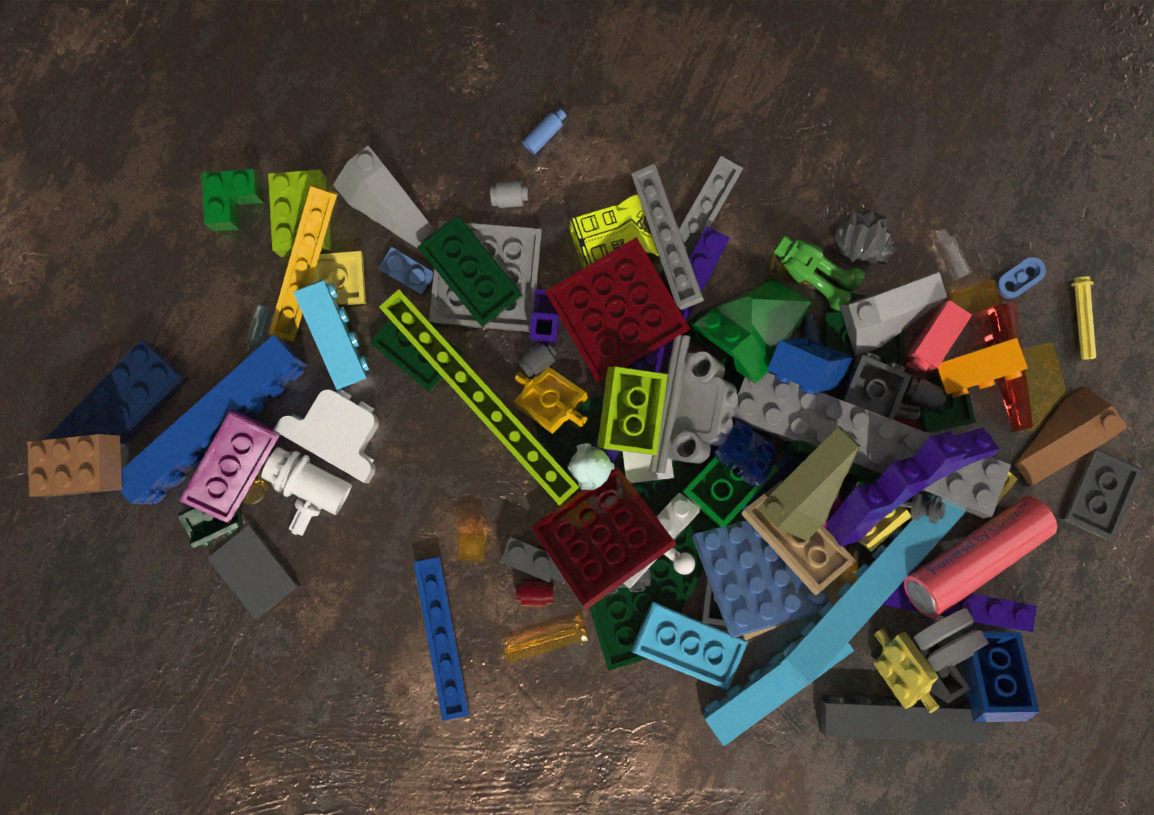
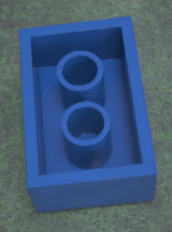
[768,337,853,394]
[961,632,1040,722]

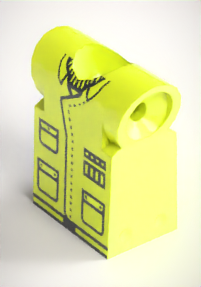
[569,195,659,268]

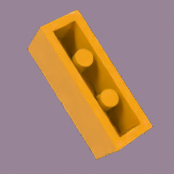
[936,338,1028,398]

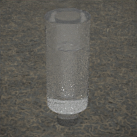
[936,229,972,281]

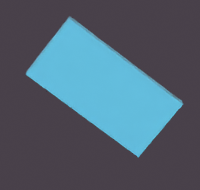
[631,601,748,690]

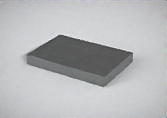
[1061,448,1143,541]
[207,525,299,620]

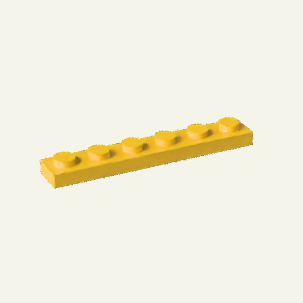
[269,185,338,342]

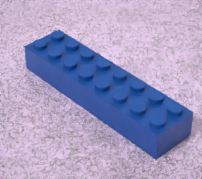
[119,335,307,504]

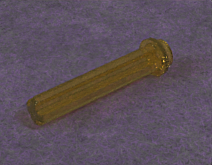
[504,624,588,663]

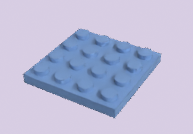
[692,520,831,638]

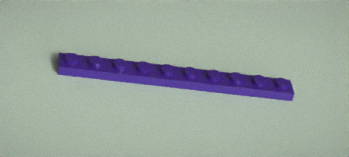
[592,226,730,463]

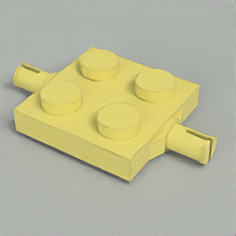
[874,629,939,713]

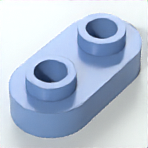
[995,257,1046,299]

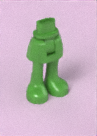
[773,235,865,313]

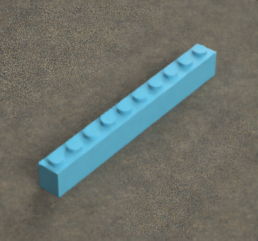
[781,496,966,687]

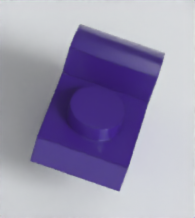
[530,289,560,343]

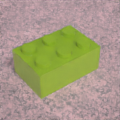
[268,170,331,257]
[597,367,668,456]

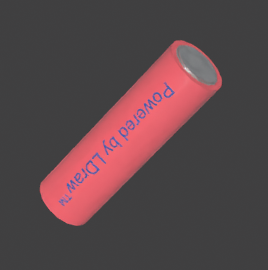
[904,496,1057,618]

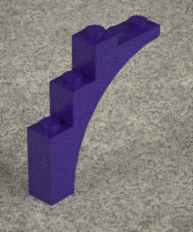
[826,427,1000,547]

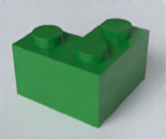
[202,169,264,232]

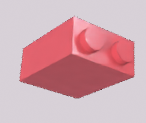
[905,300,972,374]

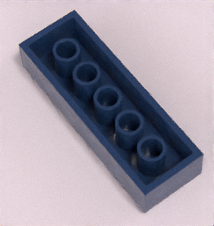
[44,340,189,449]

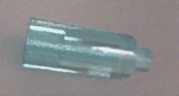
[245,305,274,356]

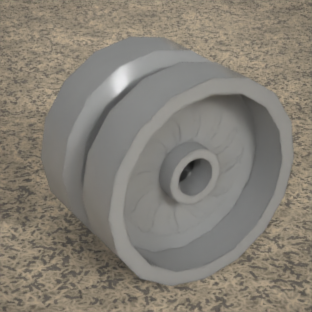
[913,608,989,672]

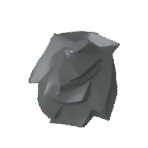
[835,210,898,265]

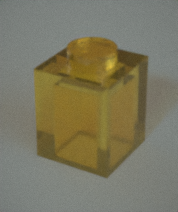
[457,533,489,562]

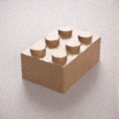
[27,434,122,497]

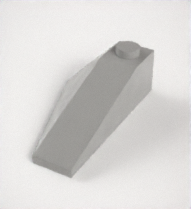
[333,146,436,248]
[839,272,947,356]

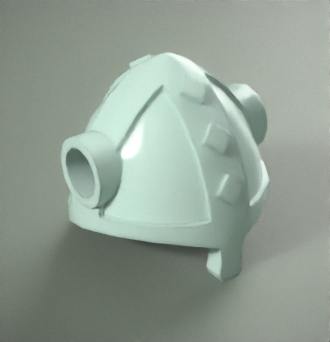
[567,444,615,490]

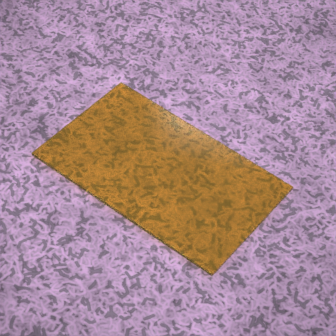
[1010,342,1069,433]

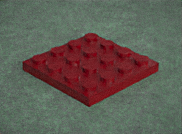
[545,237,690,383]
[530,466,677,610]

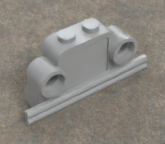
[649,335,738,474]

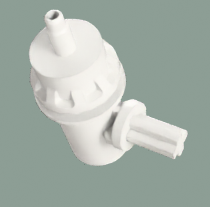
[261,447,352,536]

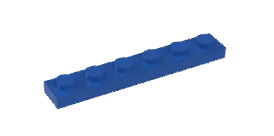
[413,557,470,721]

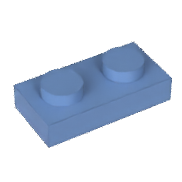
[378,247,434,296]

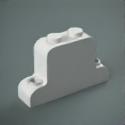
[274,389,379,483]

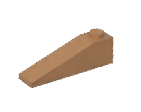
[1014,386,1127,487]

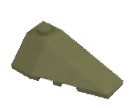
[758,426,860,541]

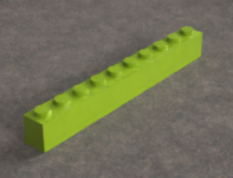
[379,289,579,506]

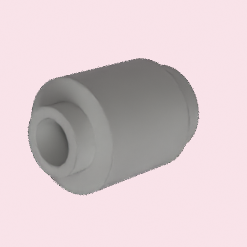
[490,180,528,208]

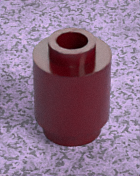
[516,580,554,607]

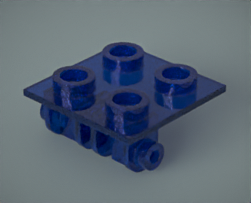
[714,419,780,487]

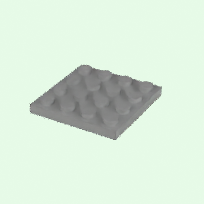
[429,221,542,332]

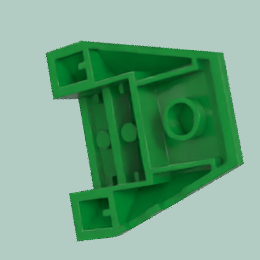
[686,278,811,384]

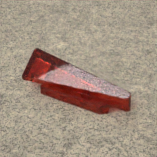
[984,302,1033,432]

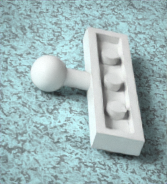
[623,492,700,589]

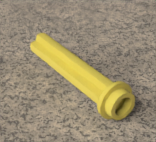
[1071,276,1096,360]

